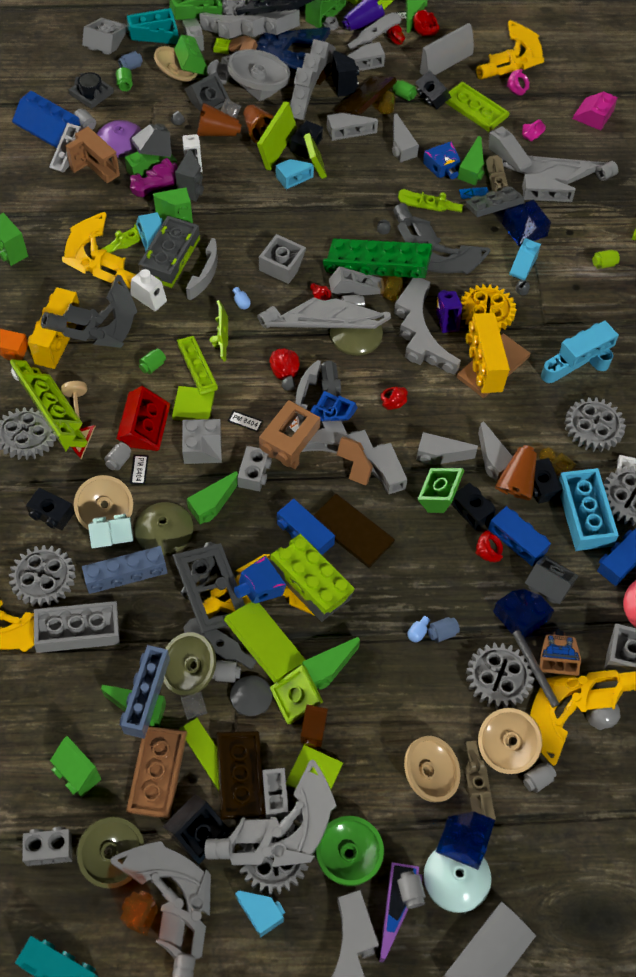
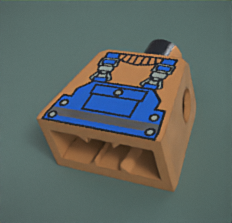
[539,630,581,676]

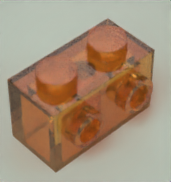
[120,891,159,936]

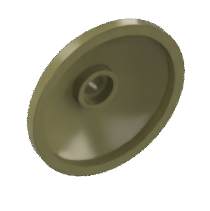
[330,319,383,356]
[135,502,193,556]
[163,632,216,696]
[77,817,145,888]

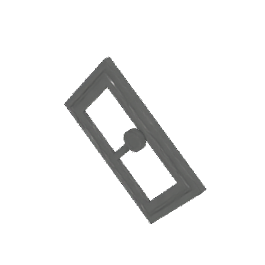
[173,543,245,633]

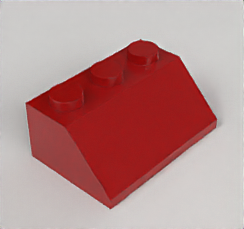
[116,386,170,451]

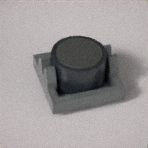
[69,72,114,109]

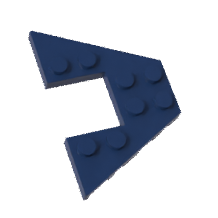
[256,27,330,70]

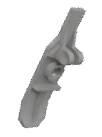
[347,13,402,50]

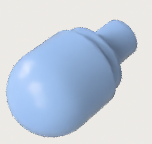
[233,287,251,310]
[407,616,430,642]

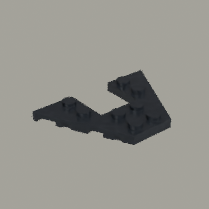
[236,0,314,15]

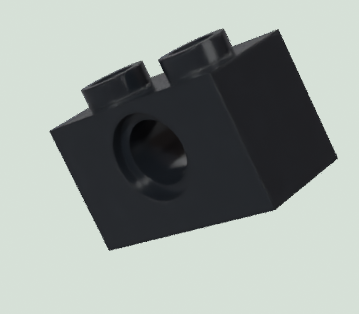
[415,70,451,110]
[289,120,323,159]
[533,458,563,504]
[451,483,496,530]
[26,487,75,531]

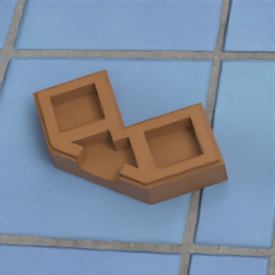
[228,35,257,52]
[336,436,373,486]

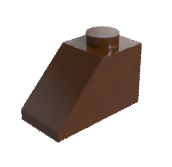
[300,704,328,748]

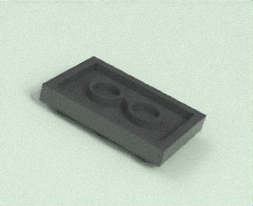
[466,187,525,217]

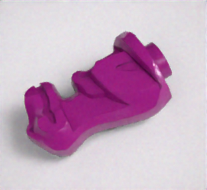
[130,158,178,197]

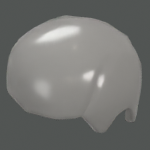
[207,60,232,84]
[586,704,620,730]

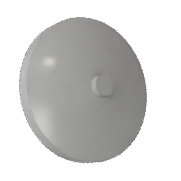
[228,49,290,91]

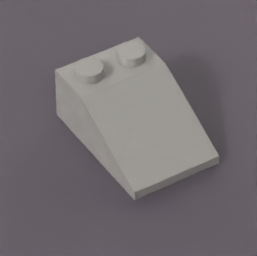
[82,18,128,54]

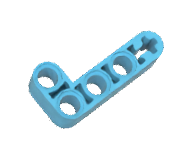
[541,349,613,383]

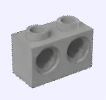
[237,446,272,492]
[262,768,289,820]
[22,827,72,866]

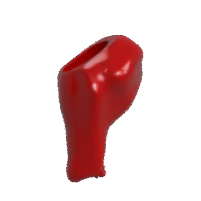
[310,283,332,301]

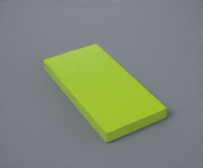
[445,81,510,132]
[257,102,297,170]
[224,602,306,683]

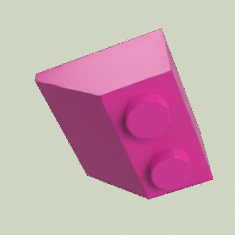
[572,92,618,131]

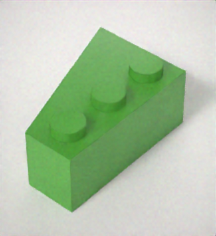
[169,0,223,20]
[305,0,346,28]

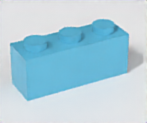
[559,320,619,368]

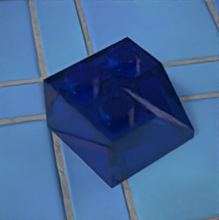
[502,200,551,247]
[493,589,554,638]
[435,811,495,870]

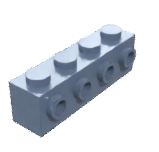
[82,546,167,594]
[120,645,170,739]

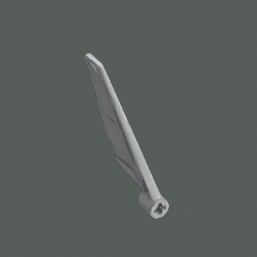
[502,156,618,184]
[258,298,391,329]

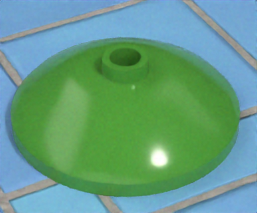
[316,816,384,886]

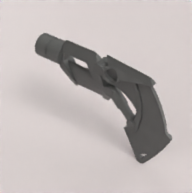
[393,203,491,274]
[41,275,137,348]

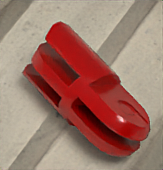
[386,24,405,45]

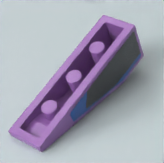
[379,862,422,962]

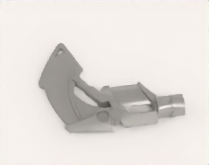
[205,760,336,867]
[110,841,211,977]

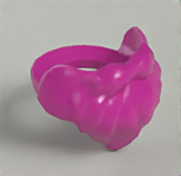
[507,69,530,96]
[522,119,545,142]

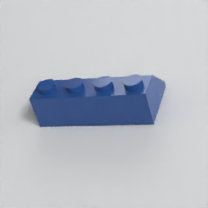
[12,91,81,148]

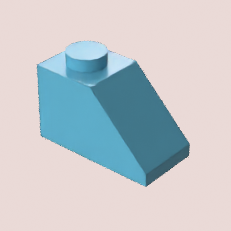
[276,159,314,189]
[136,212,163,251]
[509,238,541,280]
[235,891,285,938]

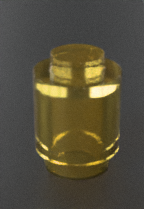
[379,91,395,115]
[384,276,403,301]

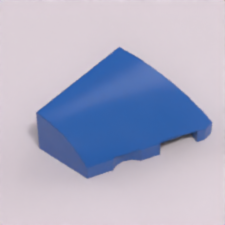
[310,391,358,421]

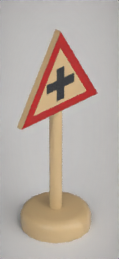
[61,381,96,459]

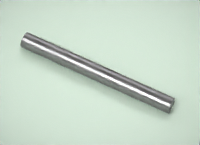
[513,630,560,708]

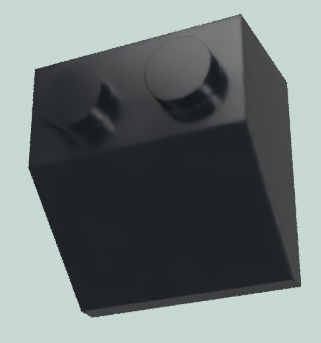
[332,51,359,97]
[163,794,231,865]

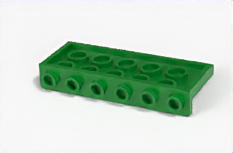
[323,238,433,278]

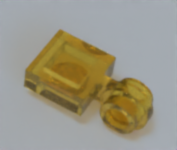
[539,447,576,476]

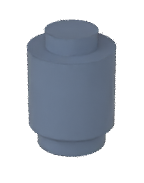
[118,51,142,70]
[428,617,460,643]

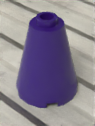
[342,0,385,31]

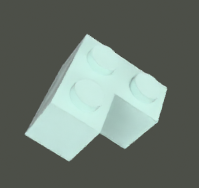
[88,514,134,548]

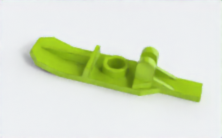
[398,189,463,212]
[102,224,141,253]
[209,300,228,362]

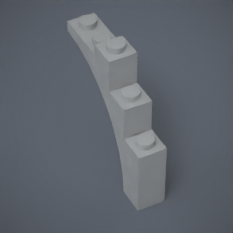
[200,9,300,39]
[290,39,336,120]
[394,278,461,375]
[302,421,407,495]
[332,890,379,977]

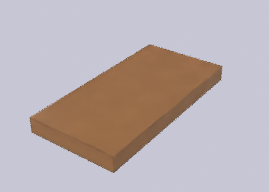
[457,333,531,398]
[126,726,187,819]

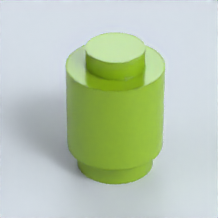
[592,250,620,269]

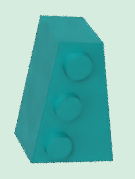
[127,8,179,44]
[15,936,98,977]

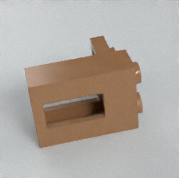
[65,127,120,183]
[259,400,320,469]

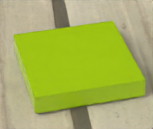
[304,133,327,179]
[172,386,215,421]
[270,665,323,724]
[286,745,343,790]

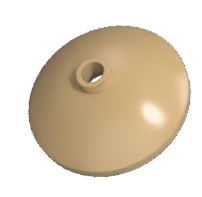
[154,46,198,82]
[74,475,133,530]
[478,708,542,774]
[404,736,460,803]

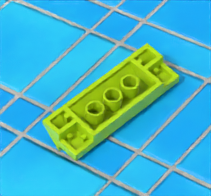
[10,359,88,452]

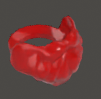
[381,387,408,410]
[476,531,503,562]

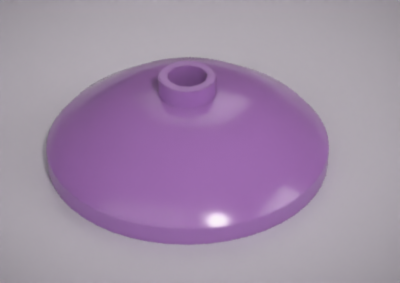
[97,120,141,157]

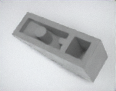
[182,18,204,51]
[348,42,385,71]
[327,113,378,141]
[392,114,419,162]
[49,123,83,173]
[489,126,532,171]
[522,174,575,202]
[329,266,385,296]
[478,422,513,482]
[416,432,478,465]

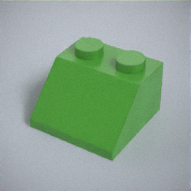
[174,34,208,76]
[153,188,193,223]
[0,213,28,266]
[417,468,464,513]
[50,736,102,798]

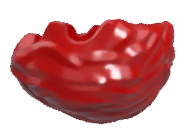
[413,9,439,36]
[269,348,300,380]

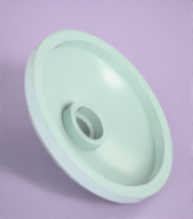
[423,842,491,913]

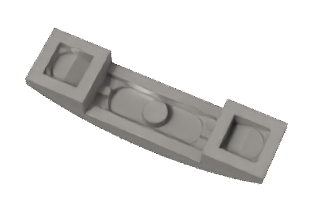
[186,238,217,300]
[296,360,321,427]

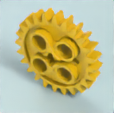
[461,284,517,331]

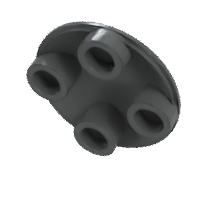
[230,676,272,716]

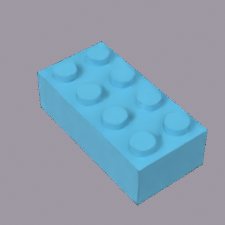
[559,468,619,551]

